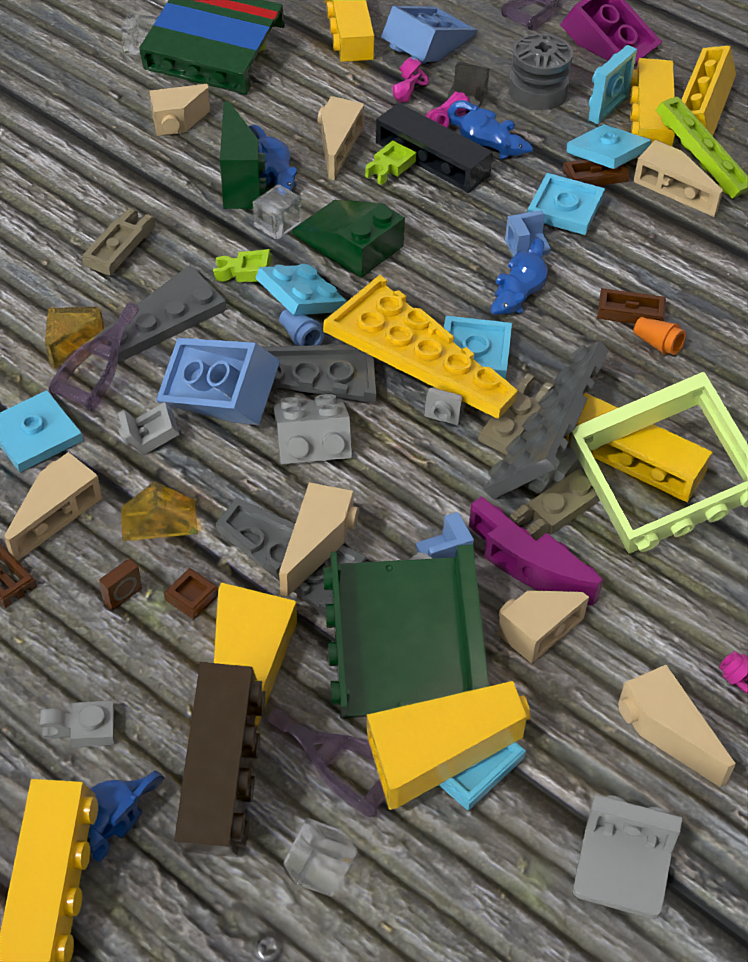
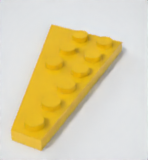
[323,275,518,419]

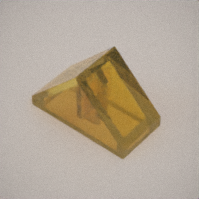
[45,306,104,369]
[121,481,198,541]

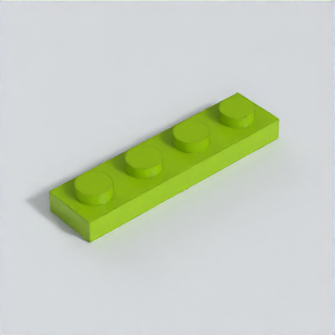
[655,96,748,199]

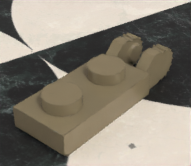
[82,208,155,276]
[478,373,554,455]
[509,468,600,540]

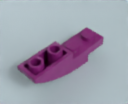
[468,496,603,606]

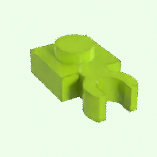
[365,141,416,185]
[213,249,272,283]

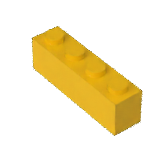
[324,0,374,62]
[681,45,736,144]
[630,58,675,146]
[565,393,712,502]
[0,779,98,962]

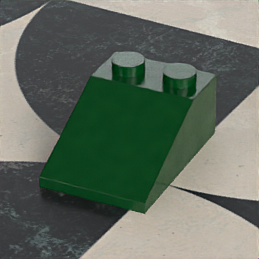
[220,102,267,209]
[292,199,405,278]

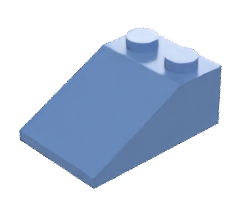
[381,6,478,64]
[156,338,280,425]

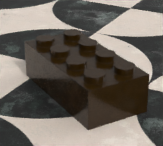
[174,662,266,858]

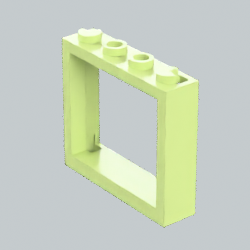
[570,372,748,554]

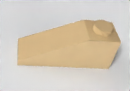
[318,96,364,180]
[634,140,723,217]
[4,452,102,561]
[279,482,359,597]
[618,665,736,787]

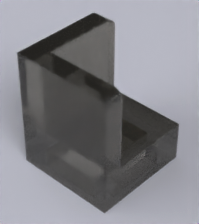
[447,61,490,108]

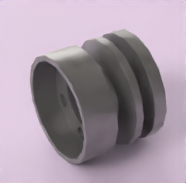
[509,33,573,110]

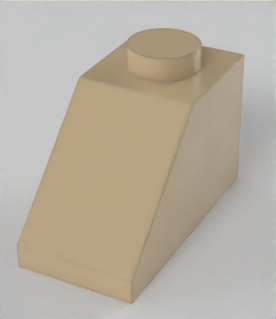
[149,84,210,136]
[497,590,589,664]

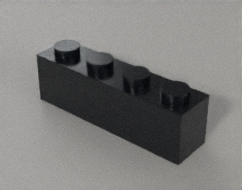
[376,103,493,193]

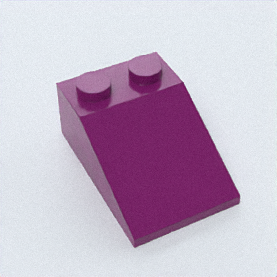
[560,0,662,65]

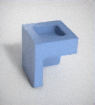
[505,210,550,257]
[416,512,474,559]

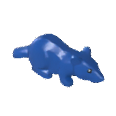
[447,100,533,160]
[248,124,297,198]
[491,237,548,315]
[87,771,165,862]

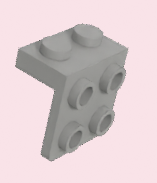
[273,394,352,464]
[573,794,682,919]

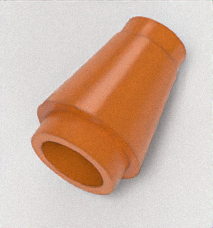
[633,317,686,355]

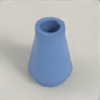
[279,309,324,346]

